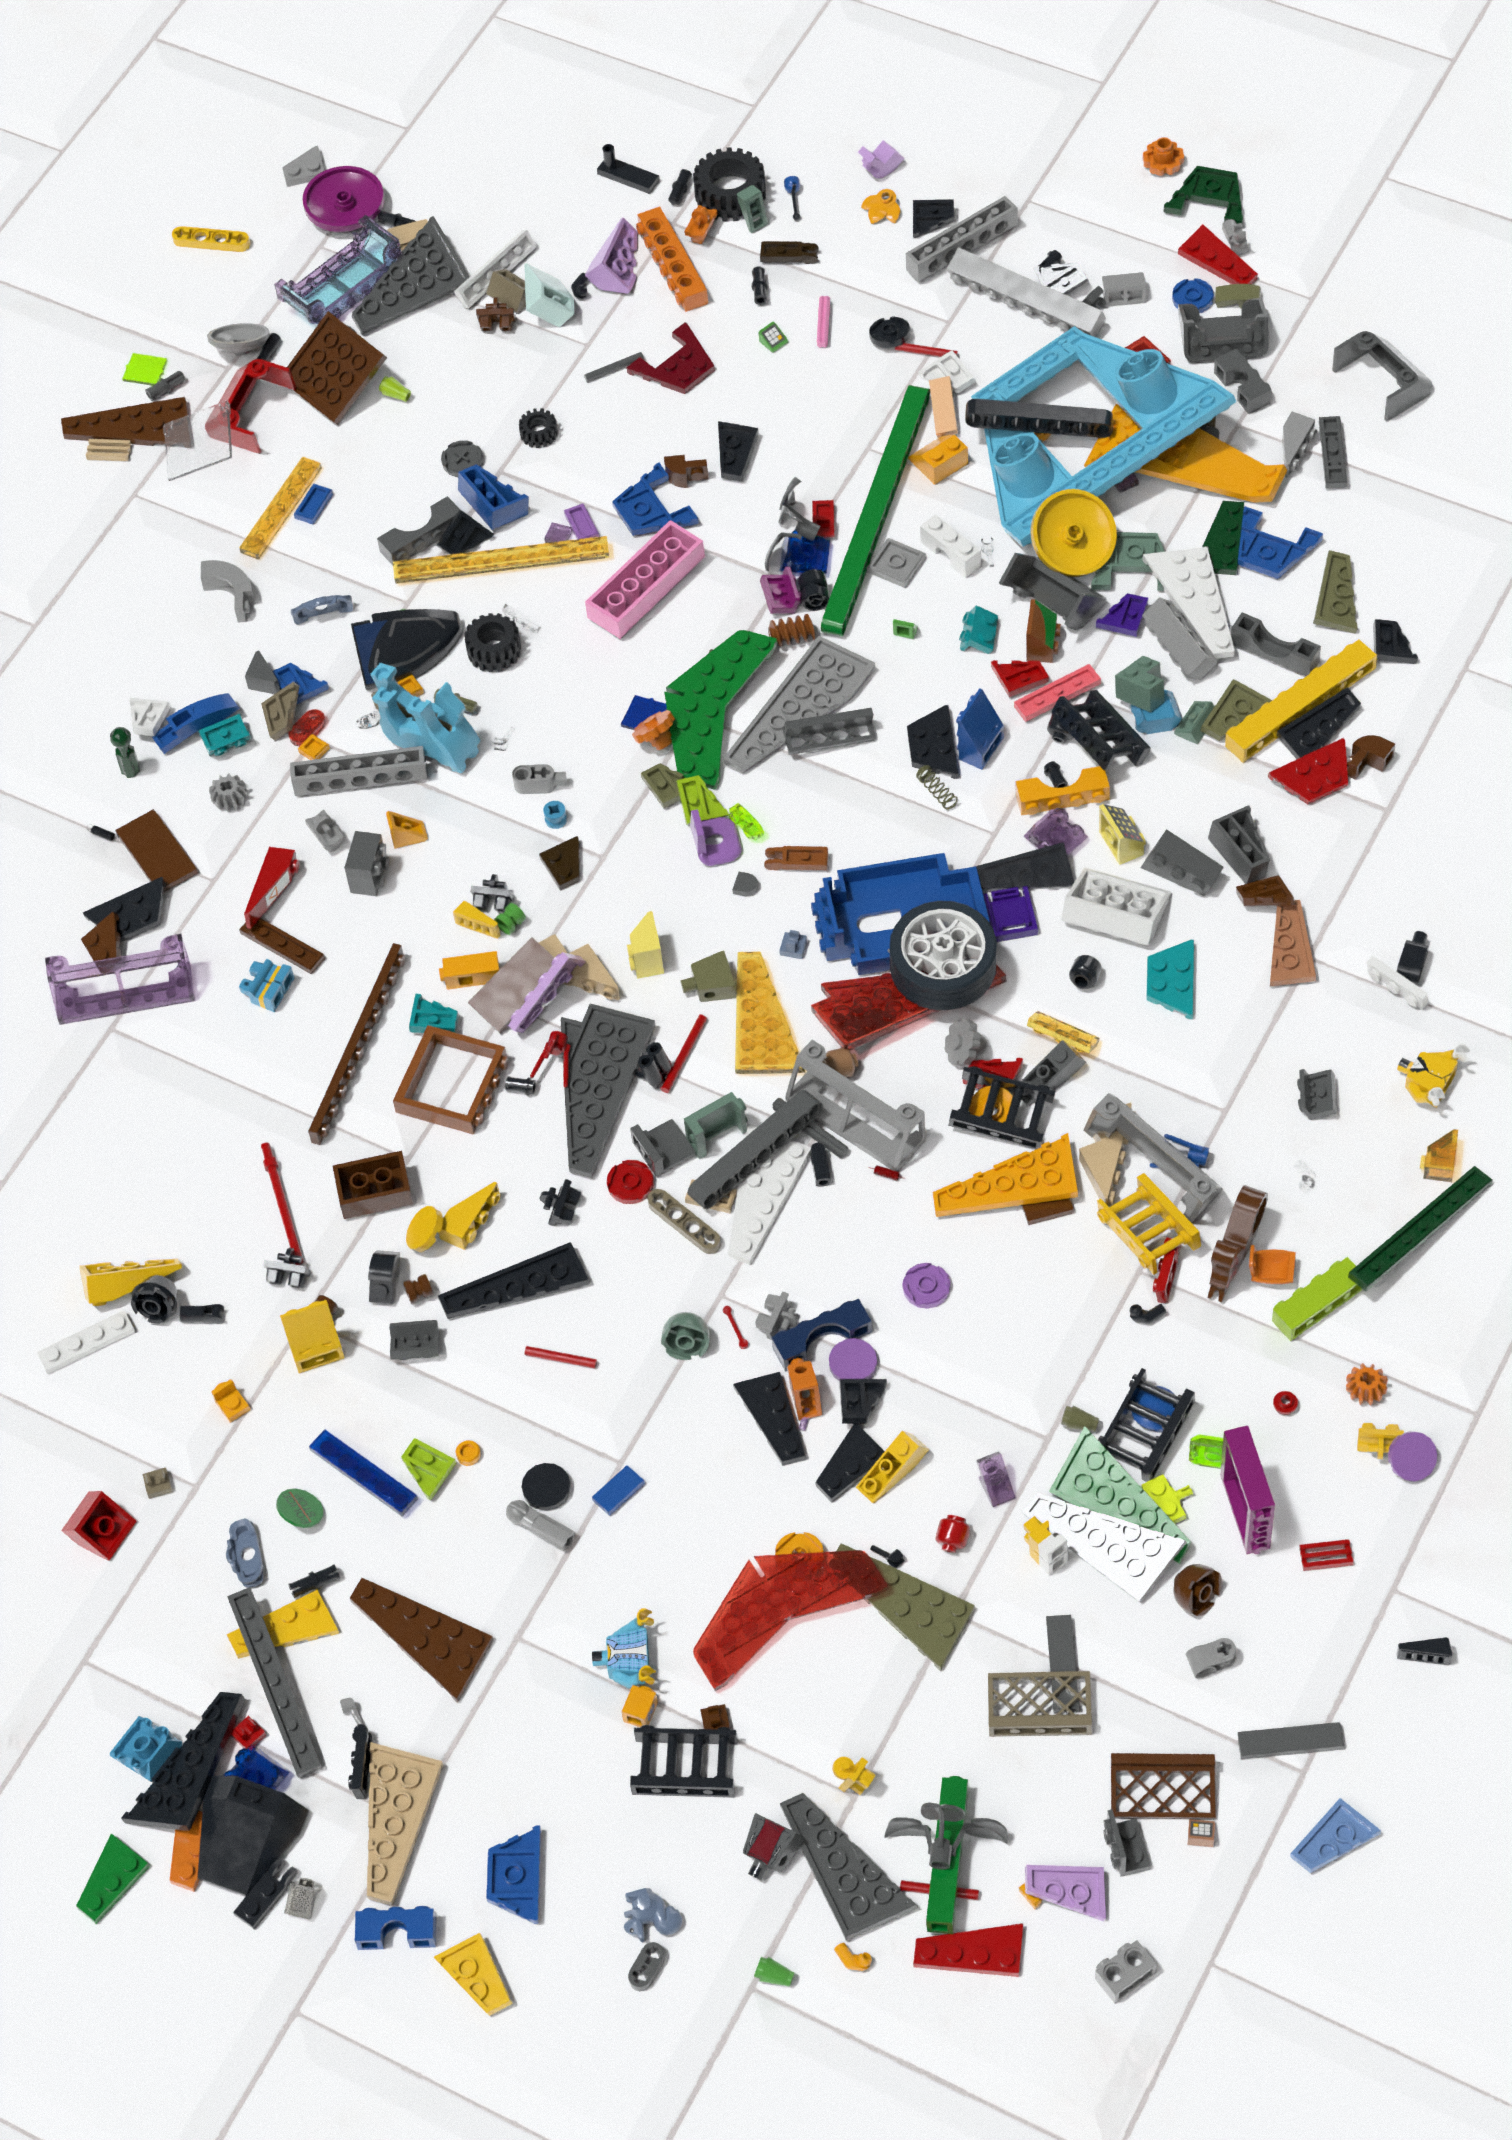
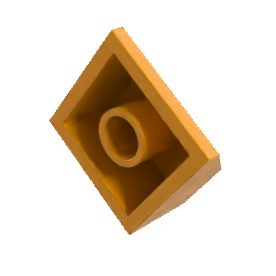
[908,435,968,485]

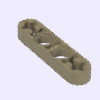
[647,1189,721,1254]

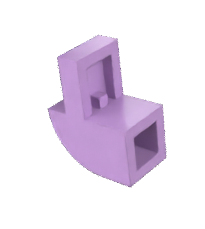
[858,140,905,178]

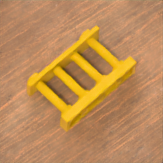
[1097,1173,1201,1275]

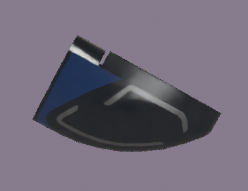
[350,609,463,690]

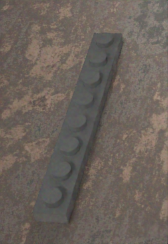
[227,1587,322,1778]

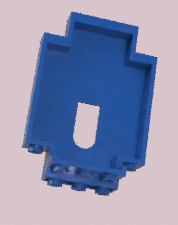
[811,853,990,975]

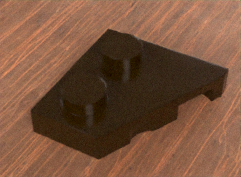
[539,836,580,891]

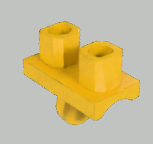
[1357,1423,1404,1460]
[832,1756,876,1795]

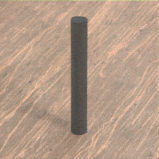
[584,352,644,382]

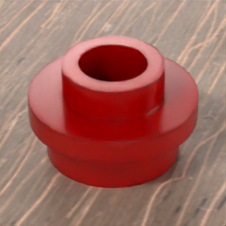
[1273,1391,1298,1415]

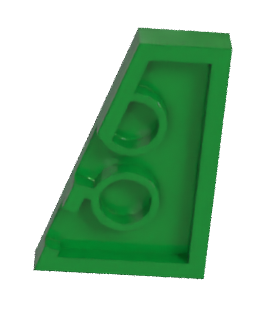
[76,1833,150,1925]

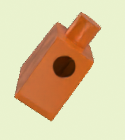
[787,1358,822,1420]

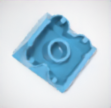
[1130,690,1182,734]
[110,1716,182,1782]

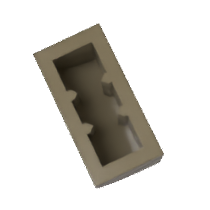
[486,269,526,312]

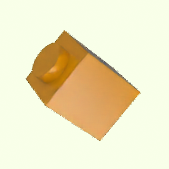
[621,1685,658,1727]

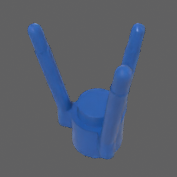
[1149,1134,1210,1168]

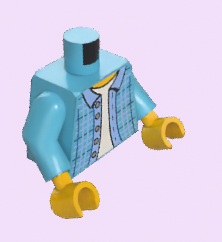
[592,1608,656,1689]

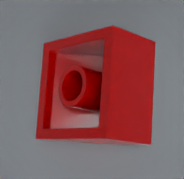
[61,1491,137,1561]

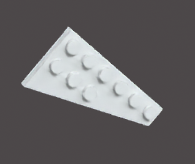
[1142,547,1235,659]
[728,1123,811,1265]

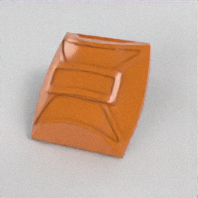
[1249,1245,1296,1284]

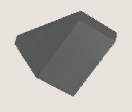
[245,650,280,694]

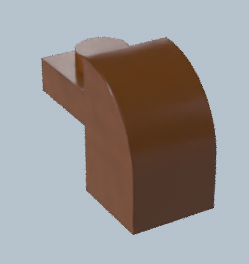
[1347,735,1395,780]

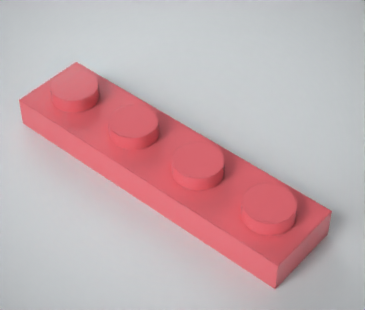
[1014,664,1101,722]

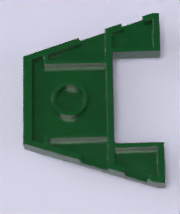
[1163,165,1243,225]

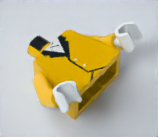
[1397,1043,1470,1108]

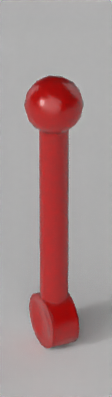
[722,1305,748,1349]

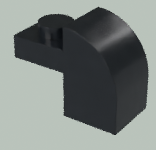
[368,1250,400,1304]

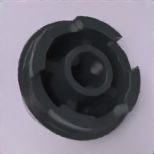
[131,1275,177,1324]

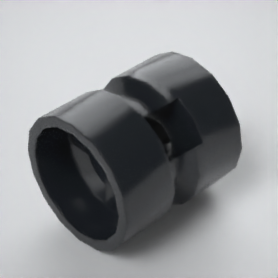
[798,569,830,611]

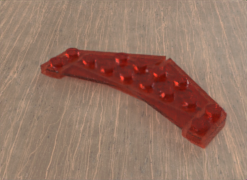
[693,1550,889,1692]

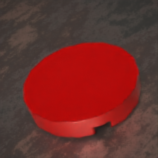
[606,1160,654,1204]

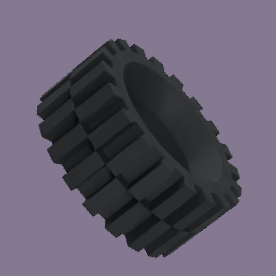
[693,147,766,222]

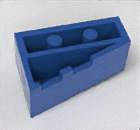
[458,464,529,530]

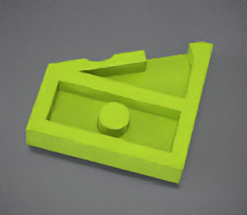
[676,775,729,825]

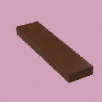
[239,918,325,975]

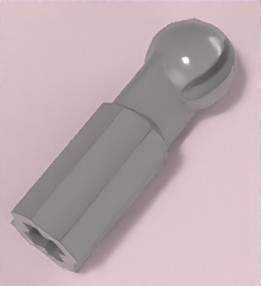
[506,1500,575,1551]

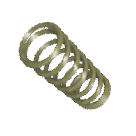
[916,765,958,809]

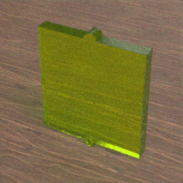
[122,353,168,386]

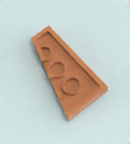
[1270,900,1316,987]

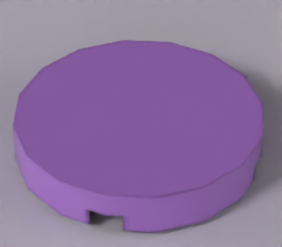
[902,1263,951,1309]
[829,1338,877,1381]
[1388,1431,1437,1482]

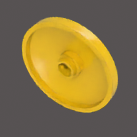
[1031,489,1117,577]

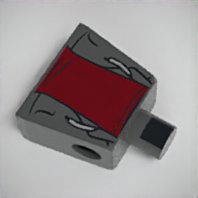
[743,1813,805,1881]

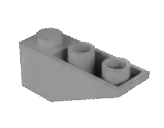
[1282,411,1317,478]

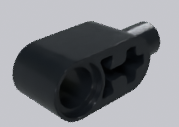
[1396,931,1429,984]

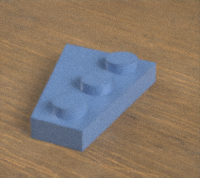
[1290,1798,1381,1874]

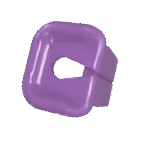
[690,809,742,866]

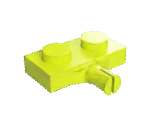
[1141,1474,1193,1524]

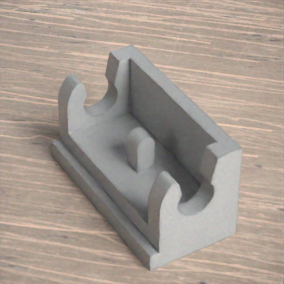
[1102,272,1146,307]

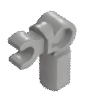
[1222,219,1248,255]

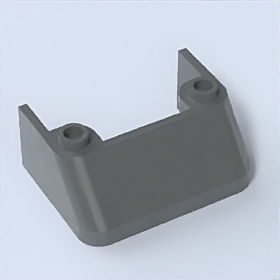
[1332,331,1433,422]
[999,552,1107,630]

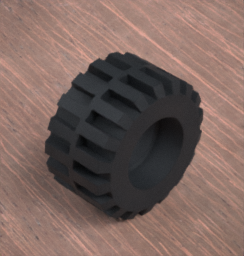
[464,613,521,672]

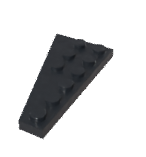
[121,1692,246,1831]

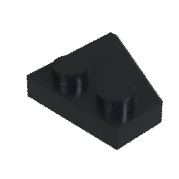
[913,199,954,238]
[1373,619,1418,664]

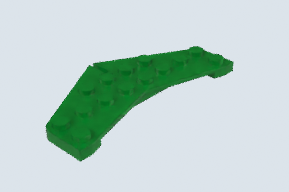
[664,630,778,790]

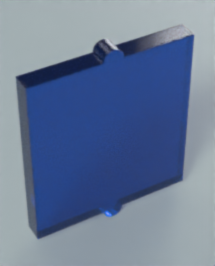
[620,695,667,730]

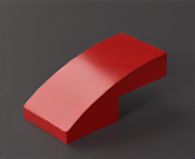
[812,500,835,538]

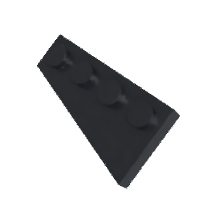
[1276,687,1361,759]

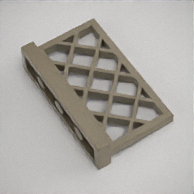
[988,1671,1092,1737]

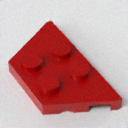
[1268,738,1348,805]

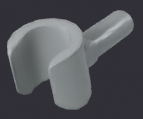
[340,1697,364,1725]

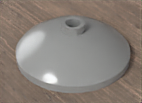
[207,323,270,355]

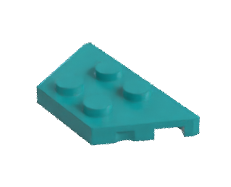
[1146,939,1194,1020]

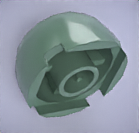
[661,1312,710,1360]

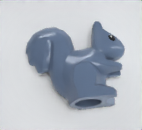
[623,1888,682,1943]

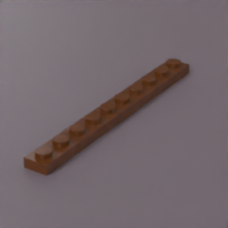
[308,943,406,1145]

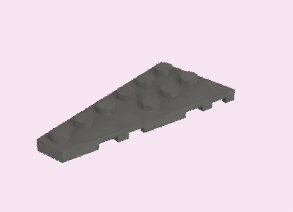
[780,1793,917,1941]

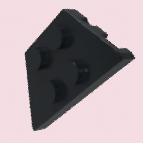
[907,705,959,779]
[82,877,166,943]

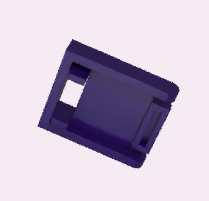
[983,886,1038,942]

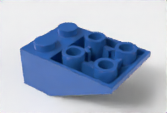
[956,688,1004,770]

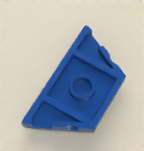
[486,1825,541,1924]

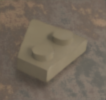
[261,682,299,741]

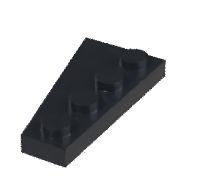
[976,842,1074,889]
[733,1372,806,1466]

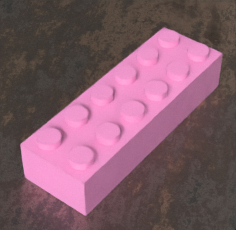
[585,520,705,639]

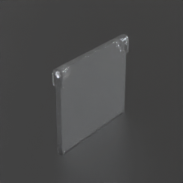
[163,401,232,481]

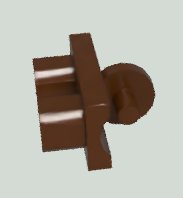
[476,297,516,332]

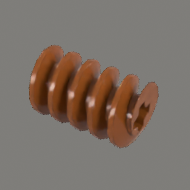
[768,614,815,647]

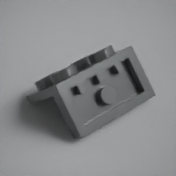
[630,1119,696,1176]
[1103,1809,1151,1877]

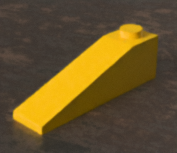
[79,1258,182,1306]

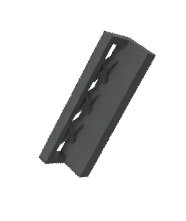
[783,707,876,755]

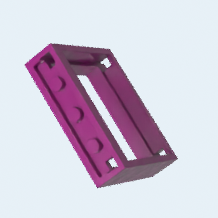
[1220,1425,1275,1555]

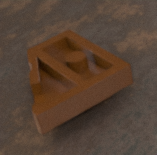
[1236,875,1294,906]

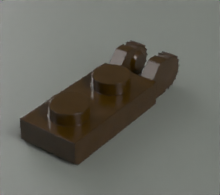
[760,241,819,264]

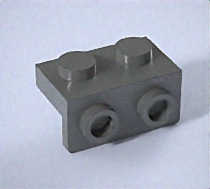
[1297,1069,1337,1120]
[389,1320,440,1360]

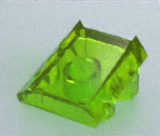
[1188,1434,1223,1469]

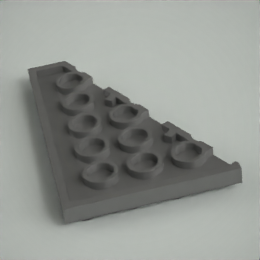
[352,215,469,334]

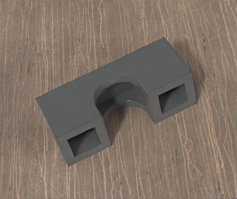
[1214,349,1272,414]

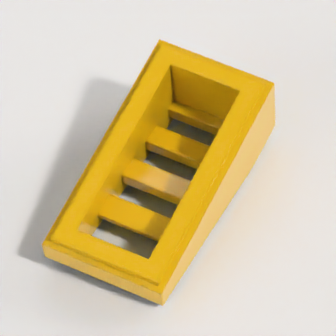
[453,901,500,939]

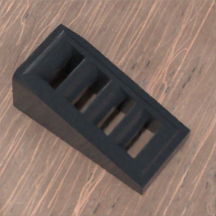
[1396,1637,1452,1665]

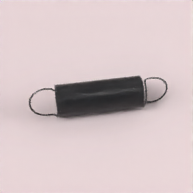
[87,824,119,842]

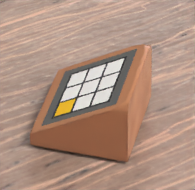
[1187,1819,1215,1847]

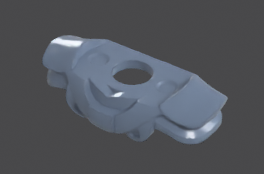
[290,595,353,625]
[226,1518,264,1587]

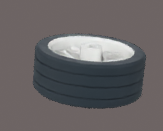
[889,901,997,1011]

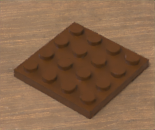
[287,311,388,425]

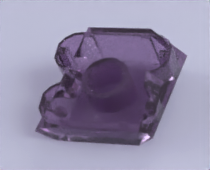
[1023,808,1089,856]

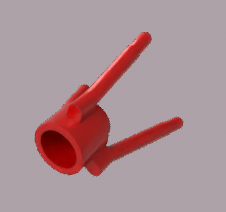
[530,1031,571,1088]

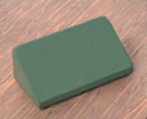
[1174,701,1215,744]

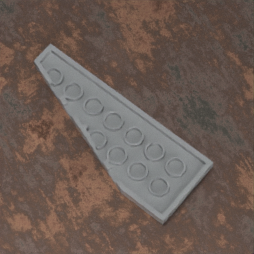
[723,636,875,773]

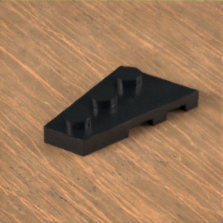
[718,421,759,482]

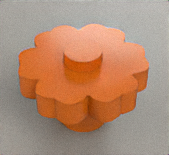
[1142,137,1184,176]
[632,710,675,750]

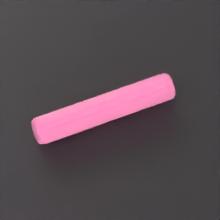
[816,296,830,348]

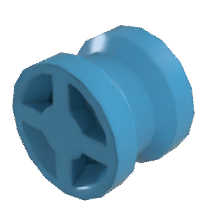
[543,801,567,829]

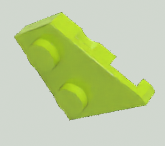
[401,1438,456,1501]

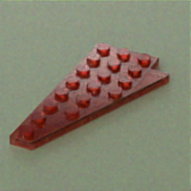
[811,964,1007,1050]

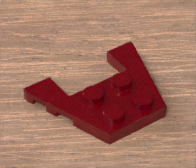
[626,322,715,394]

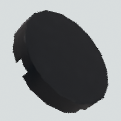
[869,316,911,348]
[521,1463,571,1511]

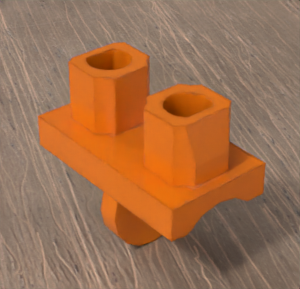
[684,205,718,244]

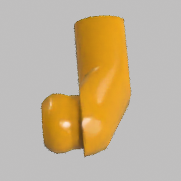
[834,1942,872,1971]

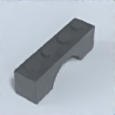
[377,496,460,567]
[1231,612,1321,676]

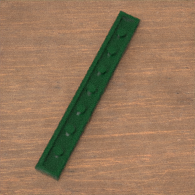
[1348,1165,1493,1292]

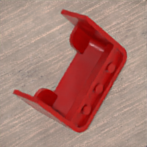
[206,359,297,454]

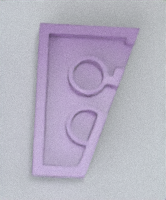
[1025,1865,1106,1922]

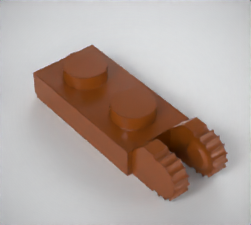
[764,846,829,871]

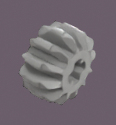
[209,773,247,812]

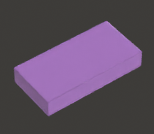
[564,503,599,545]

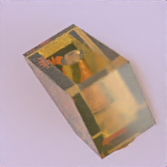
[1419,1129,1458,1183]

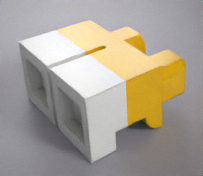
[1023,1516,1068,1576]

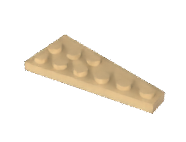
[367,1742,443,1906]

